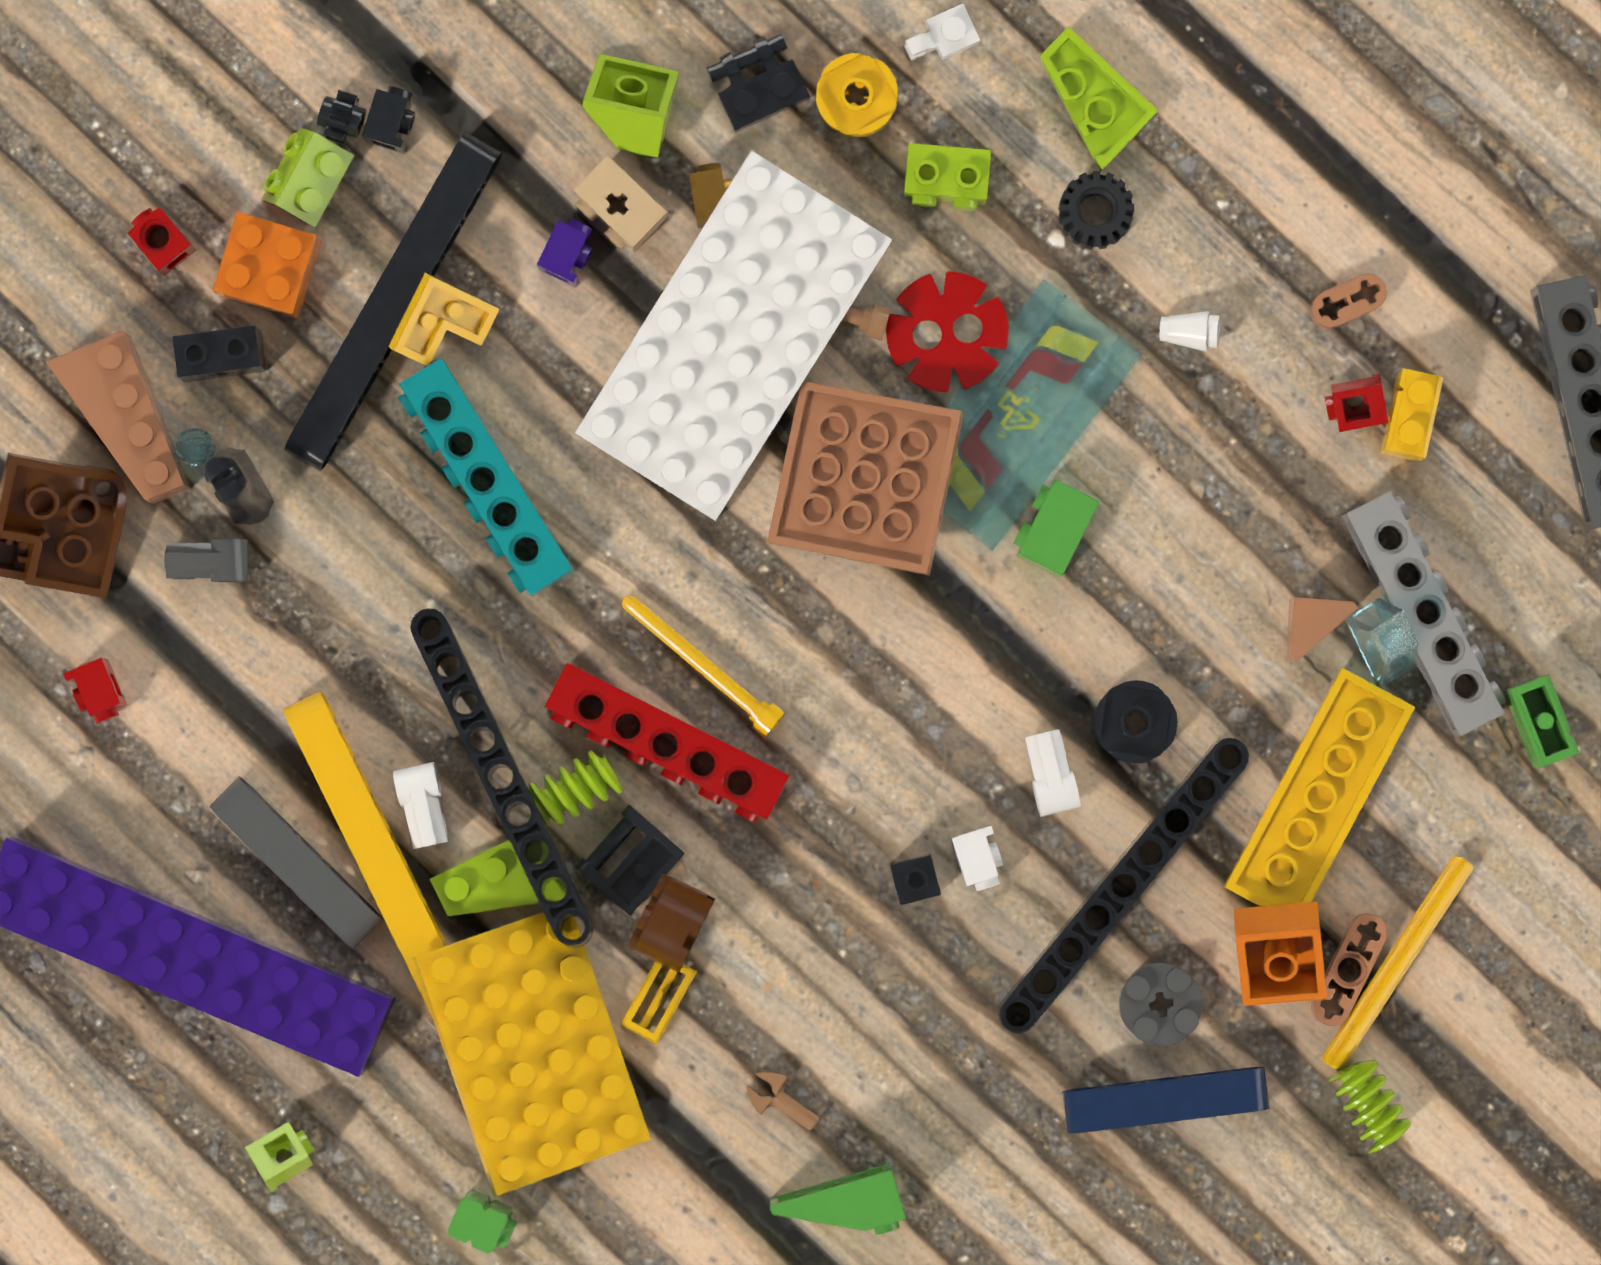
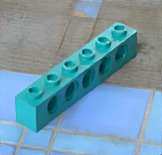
[398,358,575,597]

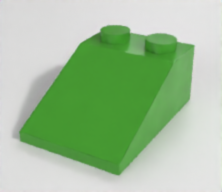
[770,1163,906,1235]

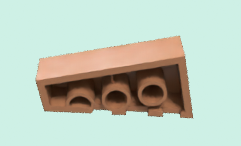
[46,331,191,504]

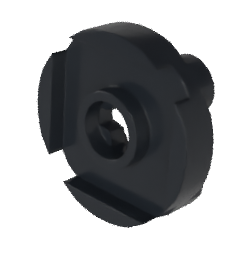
[1093,680,1178,764]

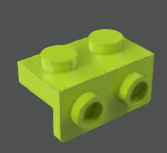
[262,128,354,228]

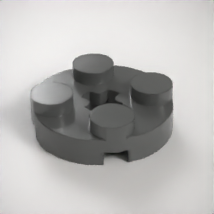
[1119,962,1203,1046]

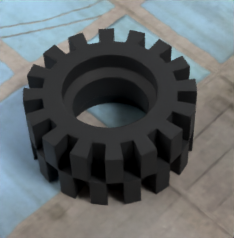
[1058,171,1134,250]

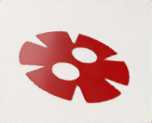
[886,271,1009,392]

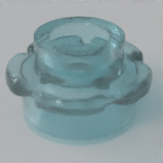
[174,429,216,466]

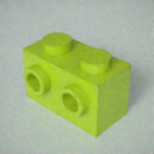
[903,143,991,211]

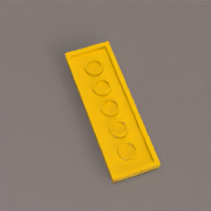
[1223,668,1415,906]

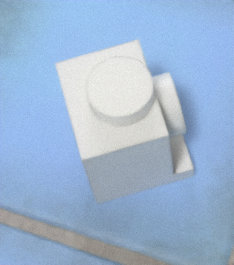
[950,826,1003,891]

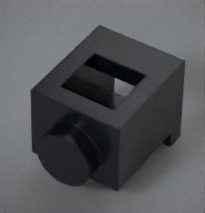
[362,86,416,154]

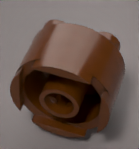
[627,873,716,973]

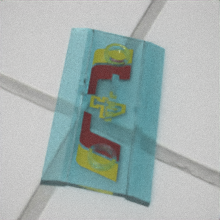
[943,280,1142,550]

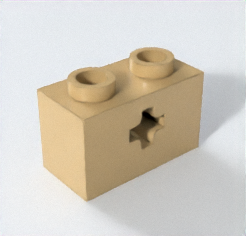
[573,155,668,253]

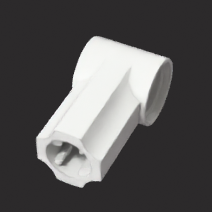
[1024,729,1081,817]
[393,762,449,849]

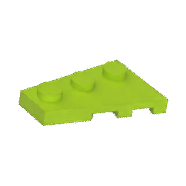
[430,840,567,916]

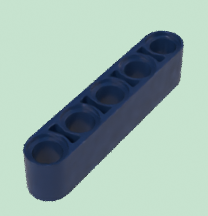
[1062,1067,1270,1134]

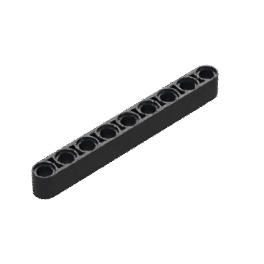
[284,132,502,471]
[410,608,594,948]
[998,738,1249,1033]

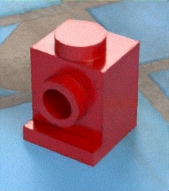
[1325,373,1389,432]
[63,657,127,725]

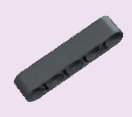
[209,776,383,949]

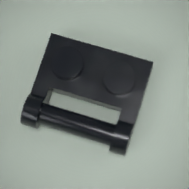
[574,804,685,916]

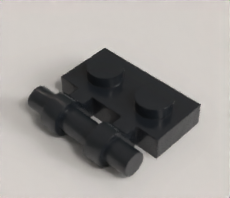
[706,34,810,133]

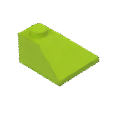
[582,53,679,158]

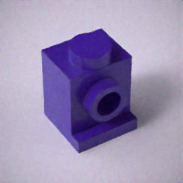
[537,219,593,287]

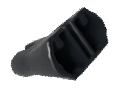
[203,447,274,525]

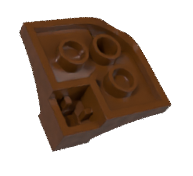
[0,453,127,598]

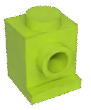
[245,1122,315,1193]

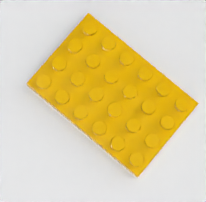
[412,912,651,1196]

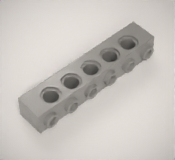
[1341,491,1505,737]

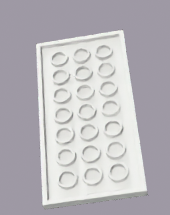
[575,150,892,521]

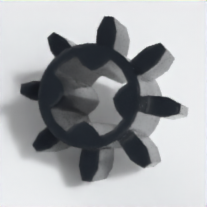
[317,90,366,144]

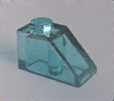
[1346,598,1419,689]

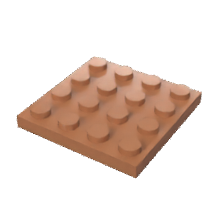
[767,381,964,576]

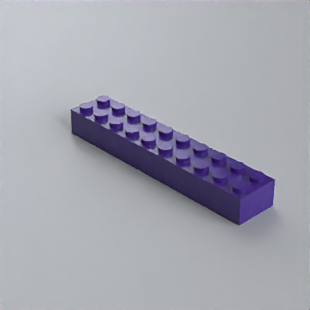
[0,837,396,1077]

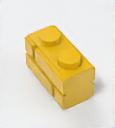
[1379,368,1444,462]

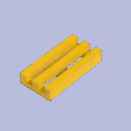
[621,962,697,1044]

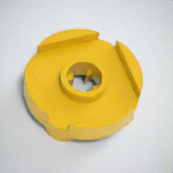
[816,53,898,138]

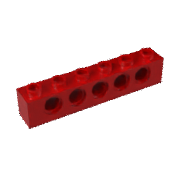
[544,663,790,823]

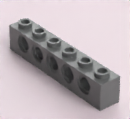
[1530,275,1601,531]

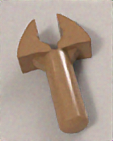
[747,1071,819,1130]

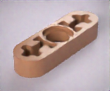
[1311,913,1387,1026]

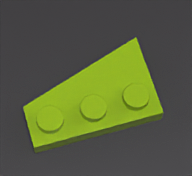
[1039,26,1158,173]

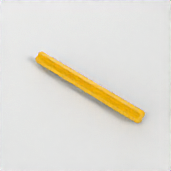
[1321,855,1473,1071]

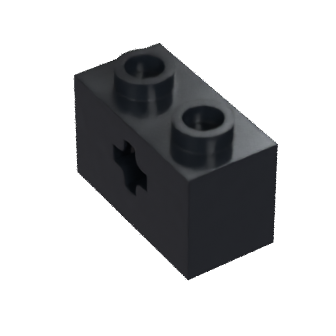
[172,325,266,382]

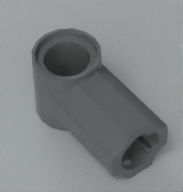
[164,539,248,582]

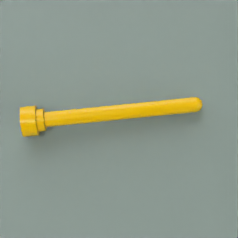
[622,595,786,738]

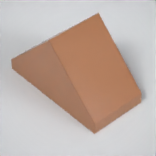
[1286,597,1359,664]

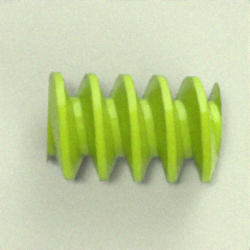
[529,750,624,827]
[1327,1060,1412,1153]

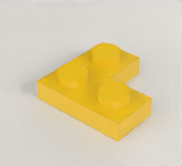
[388,273,500,366]

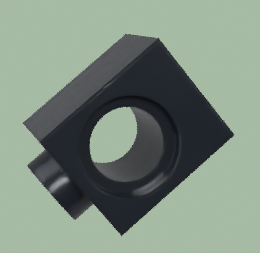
[889,854,941,905]

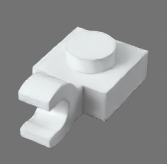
[904,4,980,61]

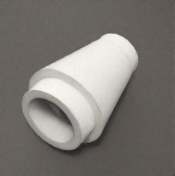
[1160,311,1220,352]

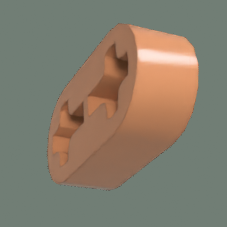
[1310,273,1387,329]

